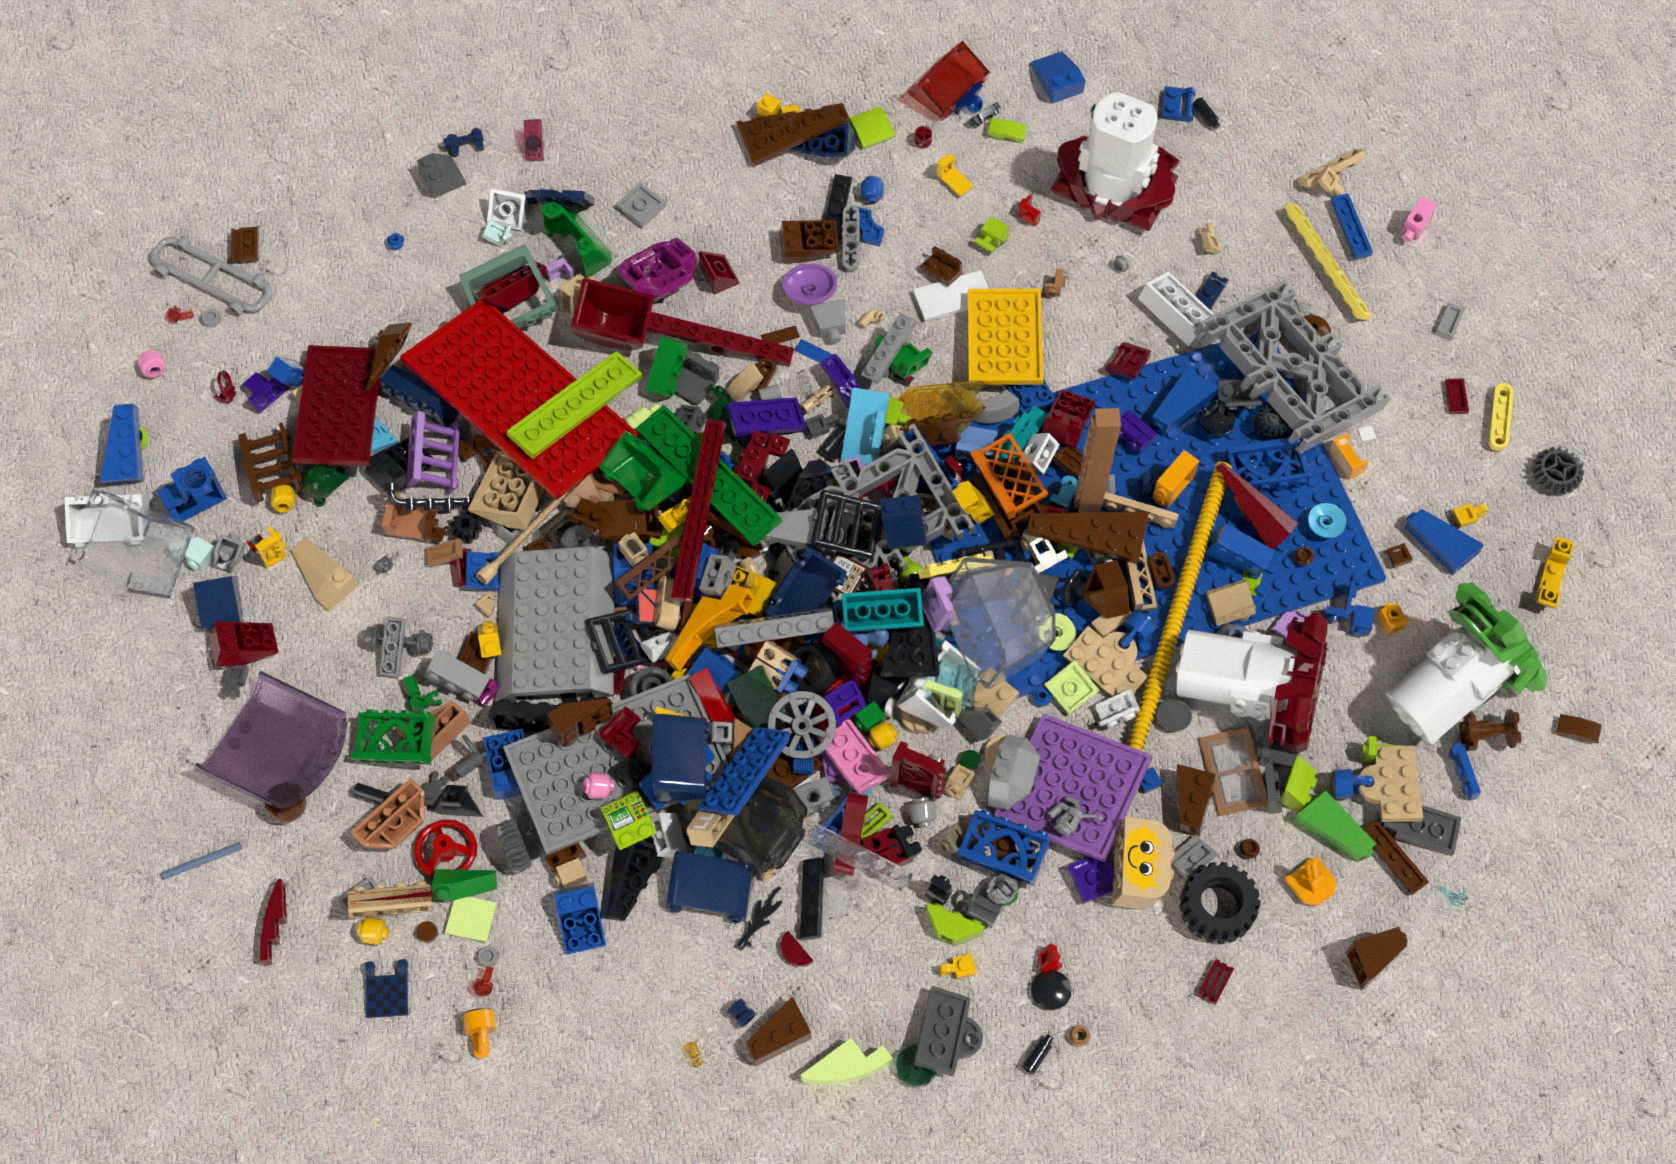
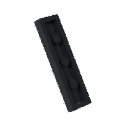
[825,174,852,240]
[800,857,824,940]

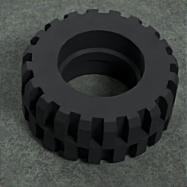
[1179,862,1261,944]

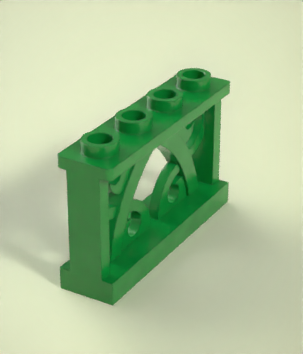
[351,709,437,765]

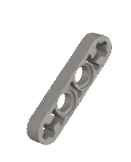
[843,204,860,272]

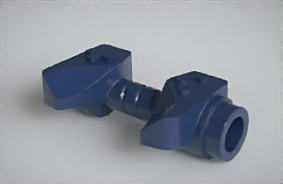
[443,128,484,157]

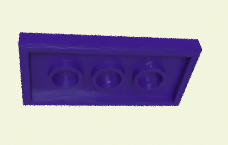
[726,397,807,437]

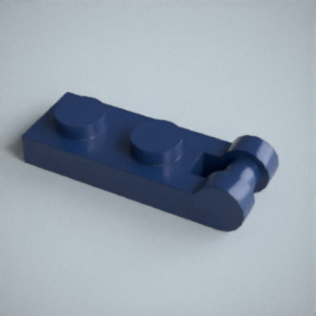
[1197,271,1229,310]

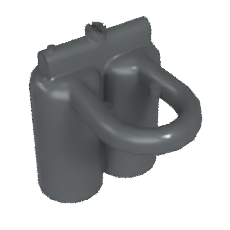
[452,735,487,779]
[961,885,1003,928]

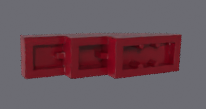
[260,879,287,966]

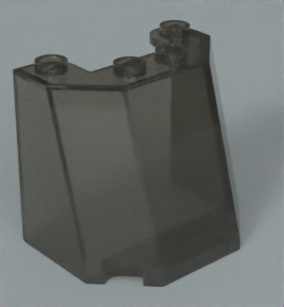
[713,776,808,873]

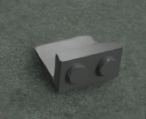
[676,350,720,404]
[1256,719,1299,768]

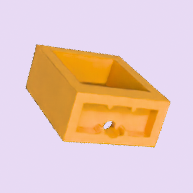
[1152,450,1199,509]

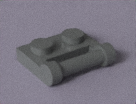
[1265,764,1282,814]

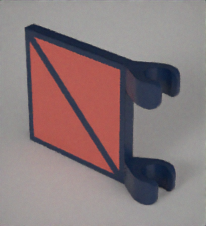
[622,584,658,625]

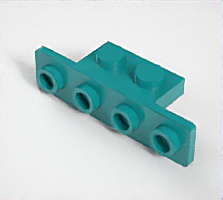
[993,406,1048,469]

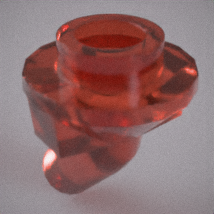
[166,305,194,323]
[472,966,494,996]

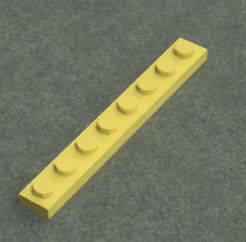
[1284,203,1372,320]

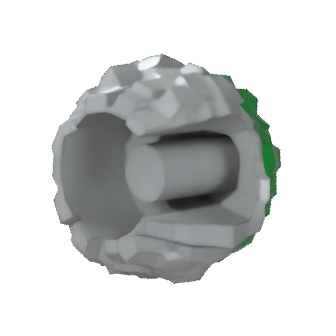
[986,874,1019,906]

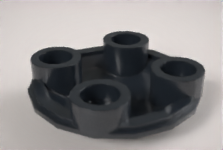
[1031,970,1072,1010]

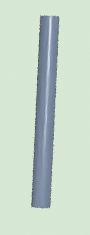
[162,842,242,879]

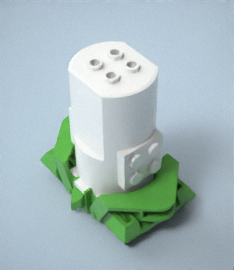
[1386,582,1548,744]

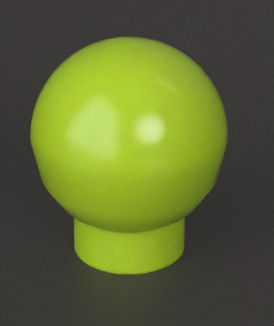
[896,556,924,586]

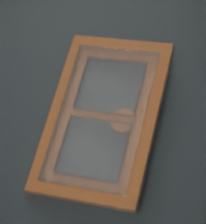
[1198,727,1269,816]

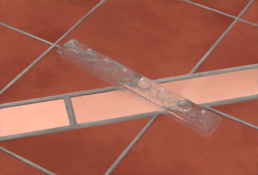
[775,808,913,892]

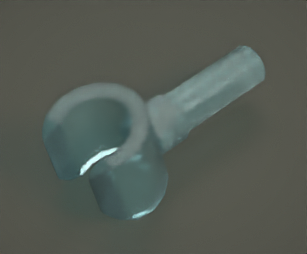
[1439,886,1468,907]

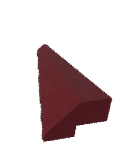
[1216,462,1297,550]

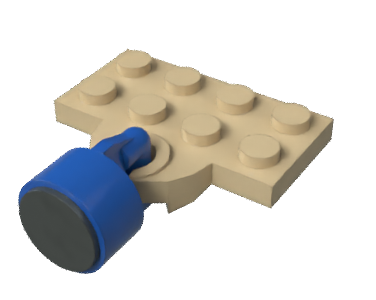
[1063,609,1156,697]
[1330,746,1423,822]

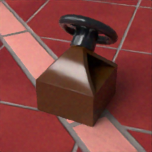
[1064,560,1130,618]

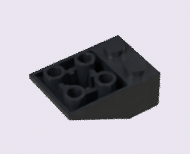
[365,438,433,491]
[785,459,834,510]

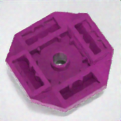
[616,238,697,302]

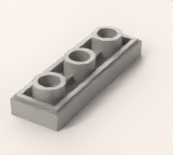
[379,616,406,677]

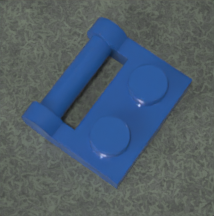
[1161,86,1196,122]
[465,551,501,592]

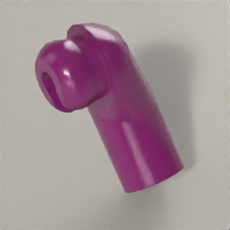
[477,679,499,707]

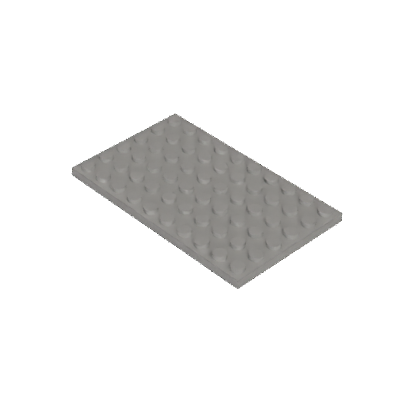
[503,674,728,855]

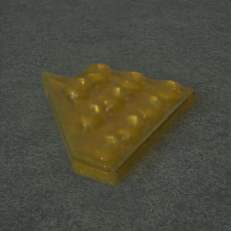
[898,380,986,448]

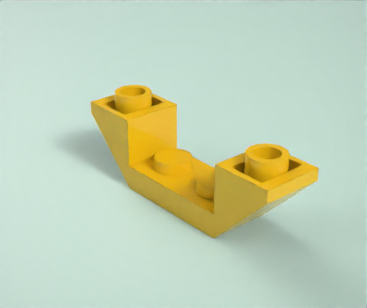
[1536,536,1575,609]

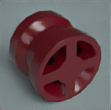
[914,126,932,149]

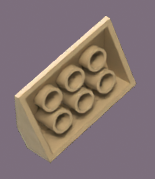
[468,451,545,530]

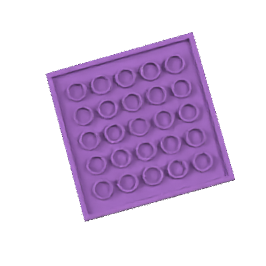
[994,713,1153,862]

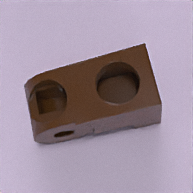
[545,842,587,873]

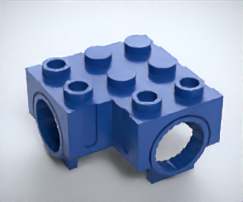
[158,457,227,529]

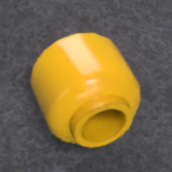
[271,485,296,513]
[868,721,899,750]
[357,917,390,945]

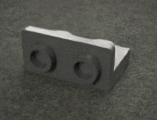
[676,405,707,434]

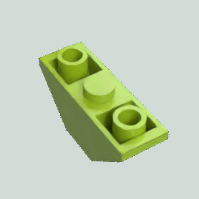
[926,903,985,946]

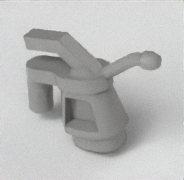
[1047,796,1103,837]

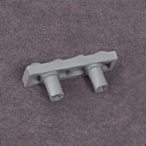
[861,312,917,385]

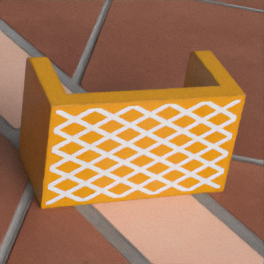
[1329,433,1368,480]

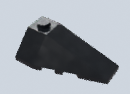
[606,840,662,921]

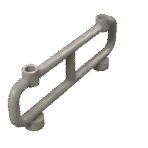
[150,236,272,317]

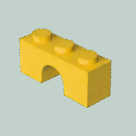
[952,481,995,524]

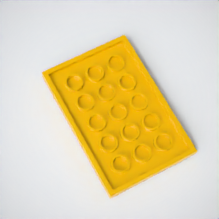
[968,289,1043,385]

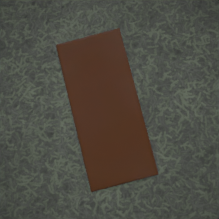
[761,325,800,344]

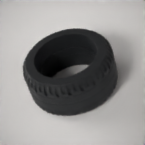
[791,643,839,695]

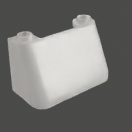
[65,494,150,547]
[896,640,980,729]

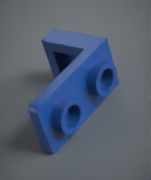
[1323,580,1357,622]

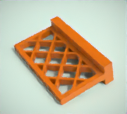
[970,433,1048,520]

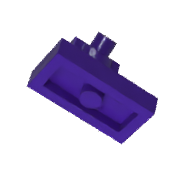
[242,372,287,414]

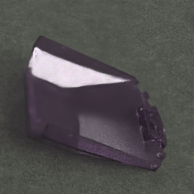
[195,671,347,811]

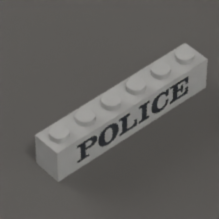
[715,607,834,648]

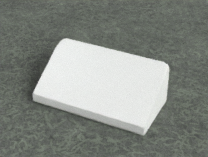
[640,631,679,662]

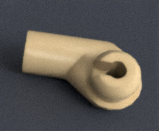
[858,310,885,329]

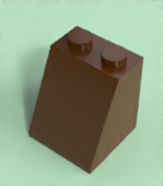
[1346,927,1408,990]

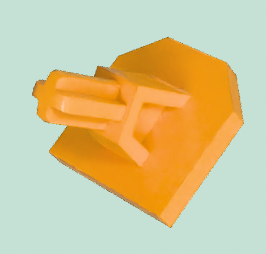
[1284,856,1336,906]

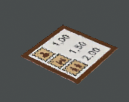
[832,551,869,594]

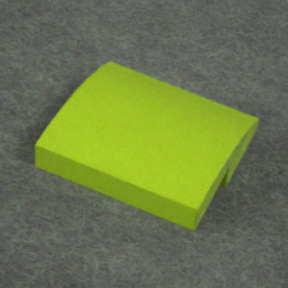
[849,106,896,149]

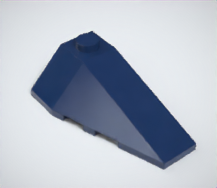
[788,123,856,158]

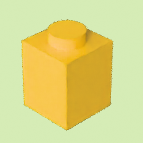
[757,93,781,119]

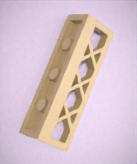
[1124,539,1157,611]

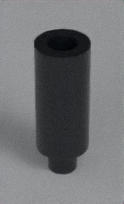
[1193,97,1220,129]
[353,782,390,805]
[1021,1034,1053,1075]

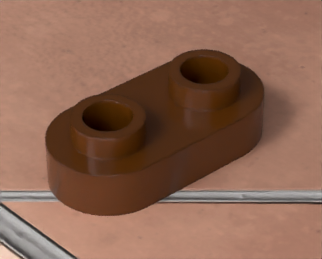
[753,358,776,392]
[1149,552,1175,590]

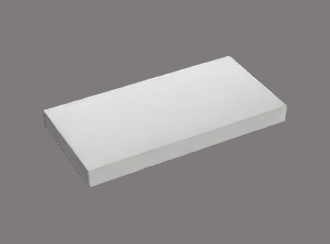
[913,270,989,322]

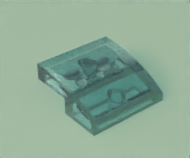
[931,660,979,708]

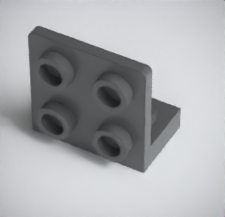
[1217,379,1262,409]

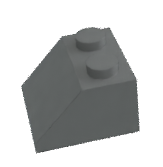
[417,153,467,198]

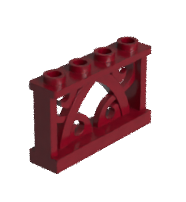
[890,741,947,802]

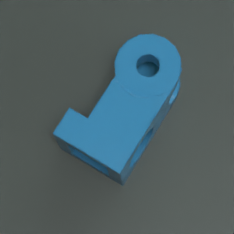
[1049,475,1077,513]

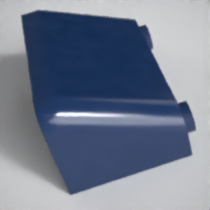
[765,544,848,638]
[652,714,711,802]
[666,851,755,923]

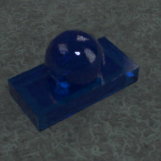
[953,82,983,115]

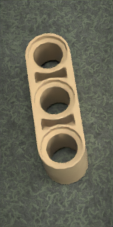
[654,575,680,631]

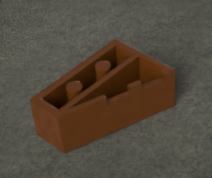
[1177,764,1216,836]
[746,996,812,1066]

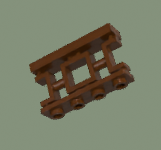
[971,455,1049,540]

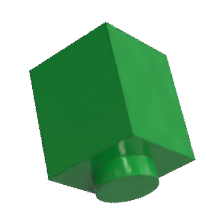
[854,701,886,736]

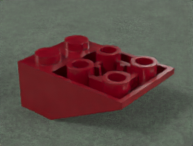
[1042,390,1096,448]
[209,621,279,667]

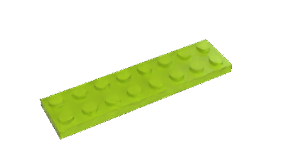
[507,351,642,459]

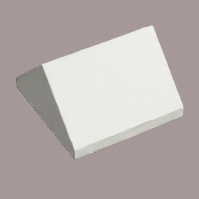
[487,188,529,230]

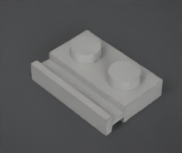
[1171,835,1217,880]

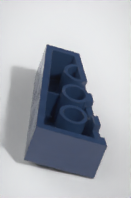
[379,365,460,427]

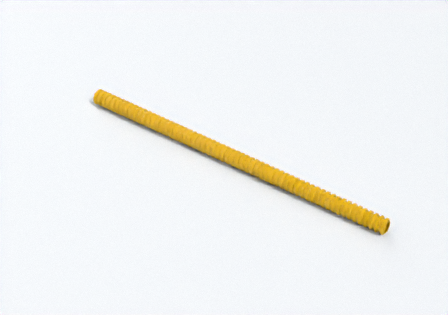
[1127,462,1232,751]

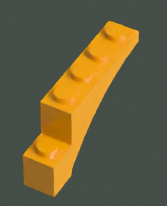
[665,585,756,671]

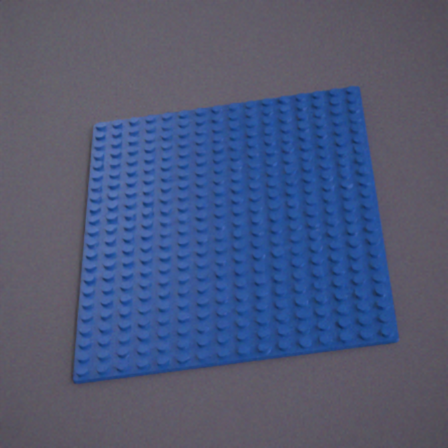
[893,331,1386,699]

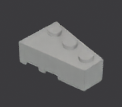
[422,649,490,701]

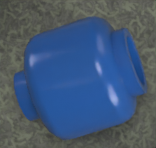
[861,176,884,204]

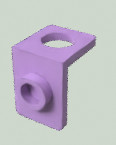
[838,456,866,471]

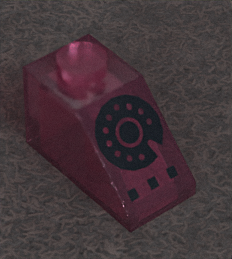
[524,119,544,162]

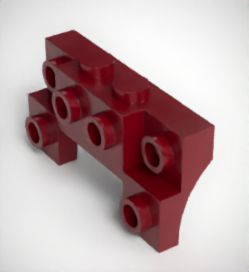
[733,430,791,503]

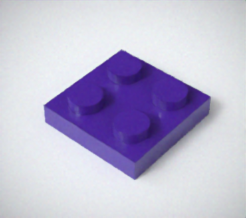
[1067,857,1116,904]

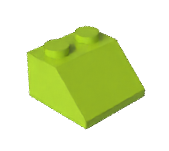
[1279,755,1318,812]

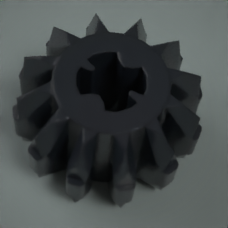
[450,510,483,543]

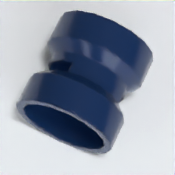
[727,998,756,1028]

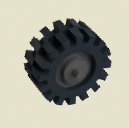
[1253,405,1289,440]

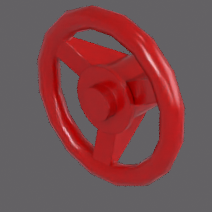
[413,819,478,878]

